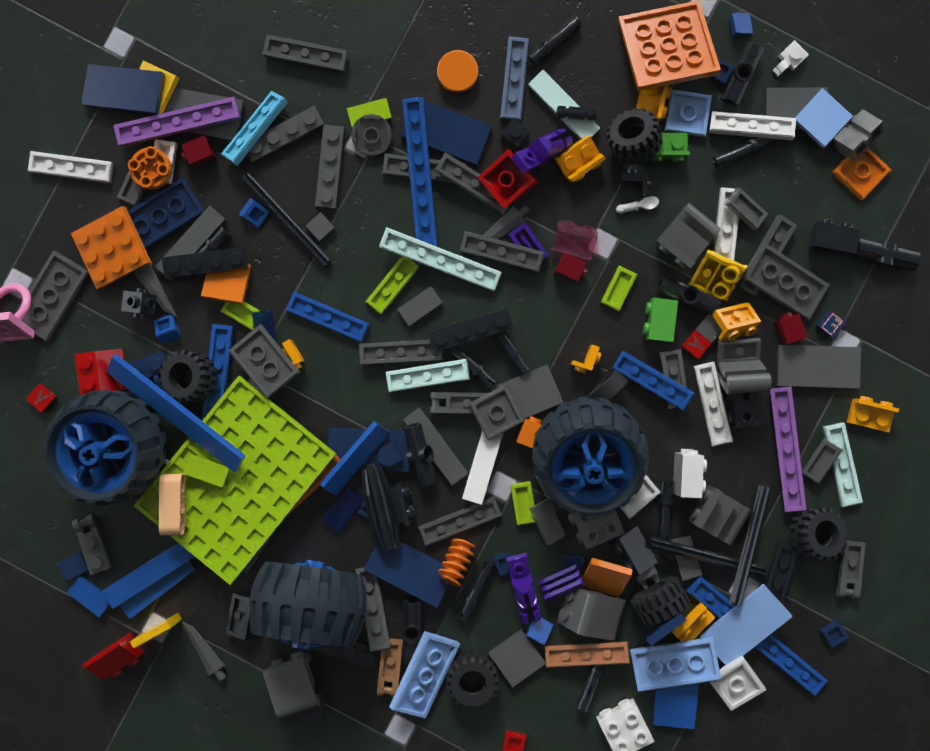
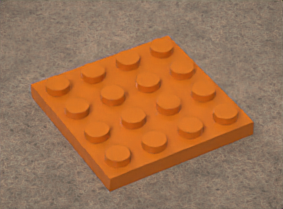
[618,0,721,91]

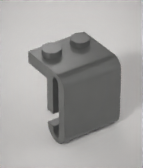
[657,203,721,268]
[717,338,772,394]
[687,485,751,546]
[557,583,626,641]
[263,650,320,719]

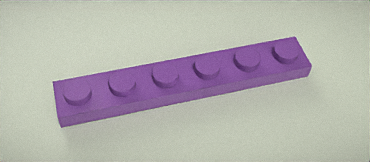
[113,97,241,147]
[770,386,807,512]

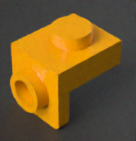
[570,345,601,374]

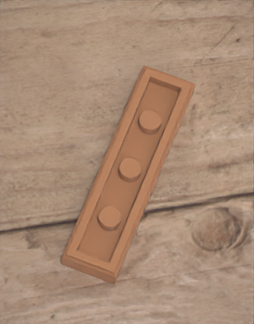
[545,641,630,668]

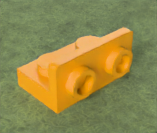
[636,85,672,123]
[554,135,606,182]
[713,302,761,341]
[847,396,899,433]
[671,602,715,641]

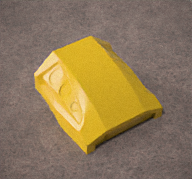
[688,250,748,301]

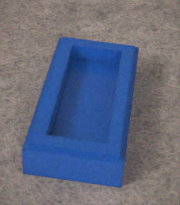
[67,575,110,617]

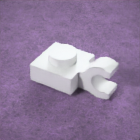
[772,40,809,77]

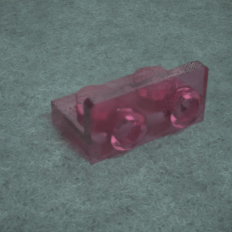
[551,220,598,260]

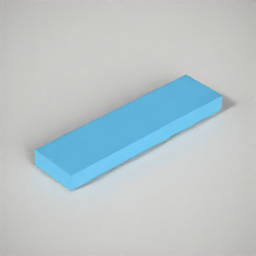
[221,91,288,166]

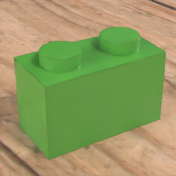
[643,298,678,343]

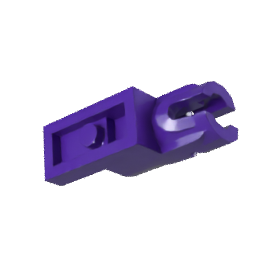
[511,128,573,174]
[506,553,541,624]

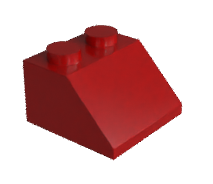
[478,149,539,209]
[74,349,128,396]
[82,632,144,680]

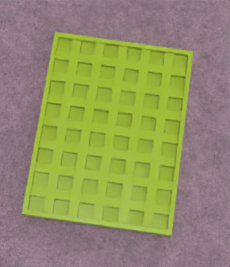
[134,376,337,585]

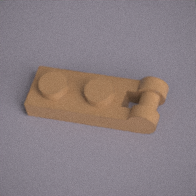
[377,638,403,697]

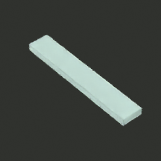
[379,227,502,291]

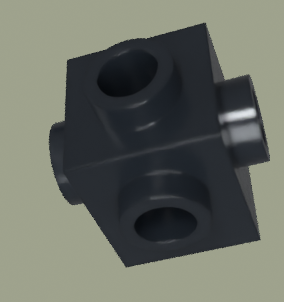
[121,288,157,319]

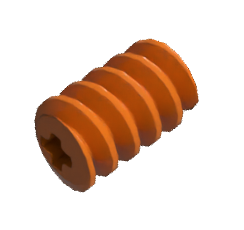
[438,539,477,587]

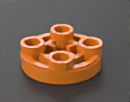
[437,50,478,93]
[128,146,172,190]

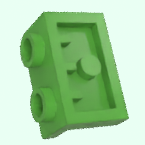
[649,133,690,162]

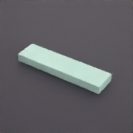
[528,70,600,139]
[386,359,470,392]
[822,422,863,507]

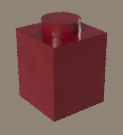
[182,136,217,168]
[554,252,588,283]
[774,312,807,345]

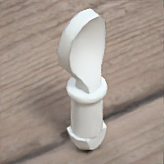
[616,196,659,214]

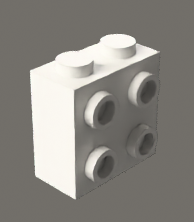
[673,449,707,498]
[596,698,655,751]

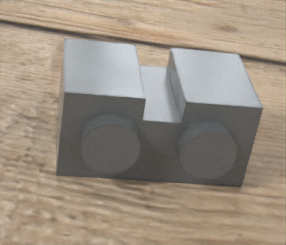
[833,109,884,162]

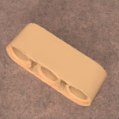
[159,474,185,535]

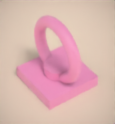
[0,284,35,342]

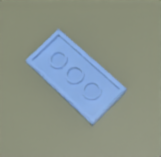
[700,584,792,665]
[389,631,460,719]
[630,637,721,692]

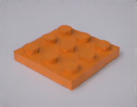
[71,206,152,289]

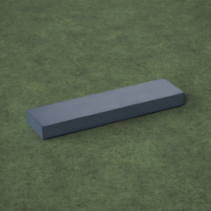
[500,36,529,121]

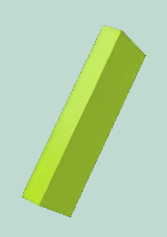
[365,256,420,315]

